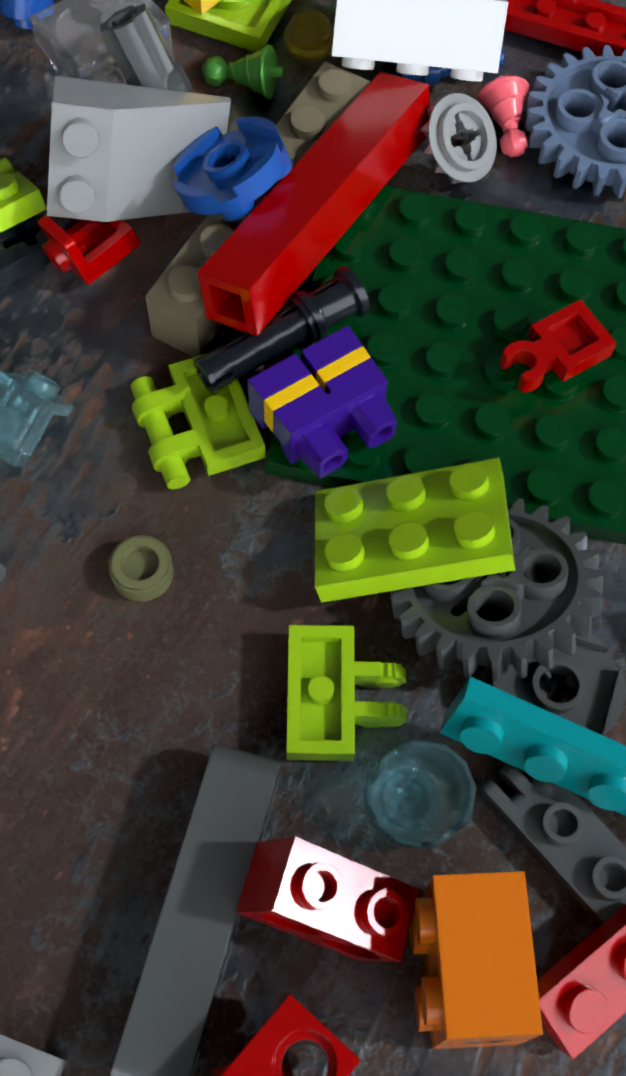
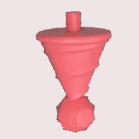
[477,76,529,158]

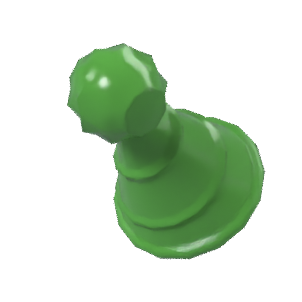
[201,44,285,99]

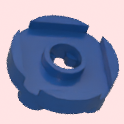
[172,116,293,221]

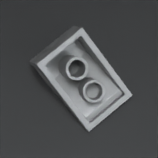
[47,76,231,222]

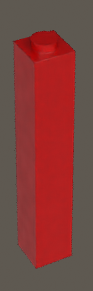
[197,72,430,336]

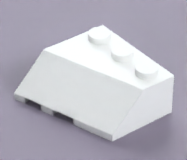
[332,0,508,81]

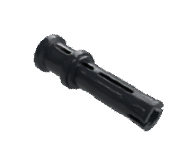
[193,266,371,395]

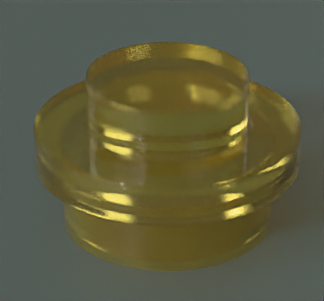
[284,10,334,61]

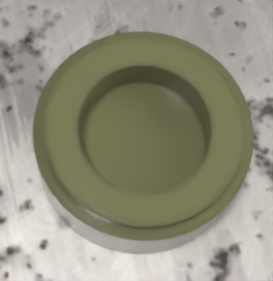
[108,535,174,602]

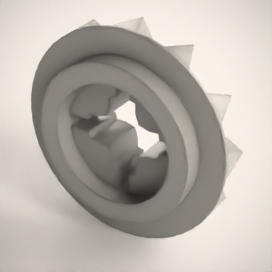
[421,93,497,184]

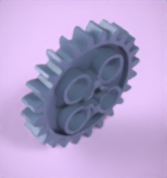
[524,45,626,198]

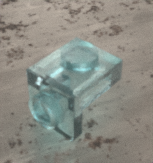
[0,370,74,467]

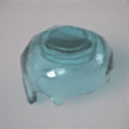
[363,740,477,850]

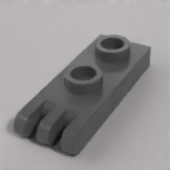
[477,763,626,927]

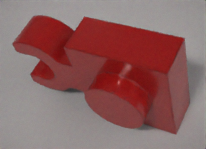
[500,299,617,393]

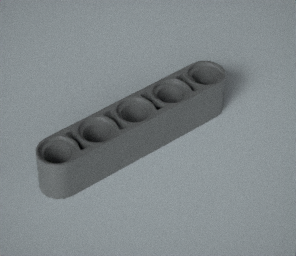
[111,744,283,1076]

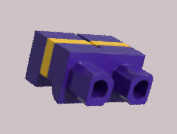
[248,325,397,478]

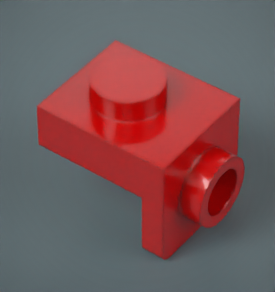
[37,215,141,285]

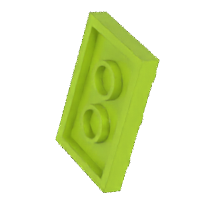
[315,458,516,603]

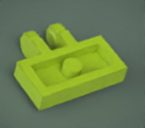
[287,625,407,761]

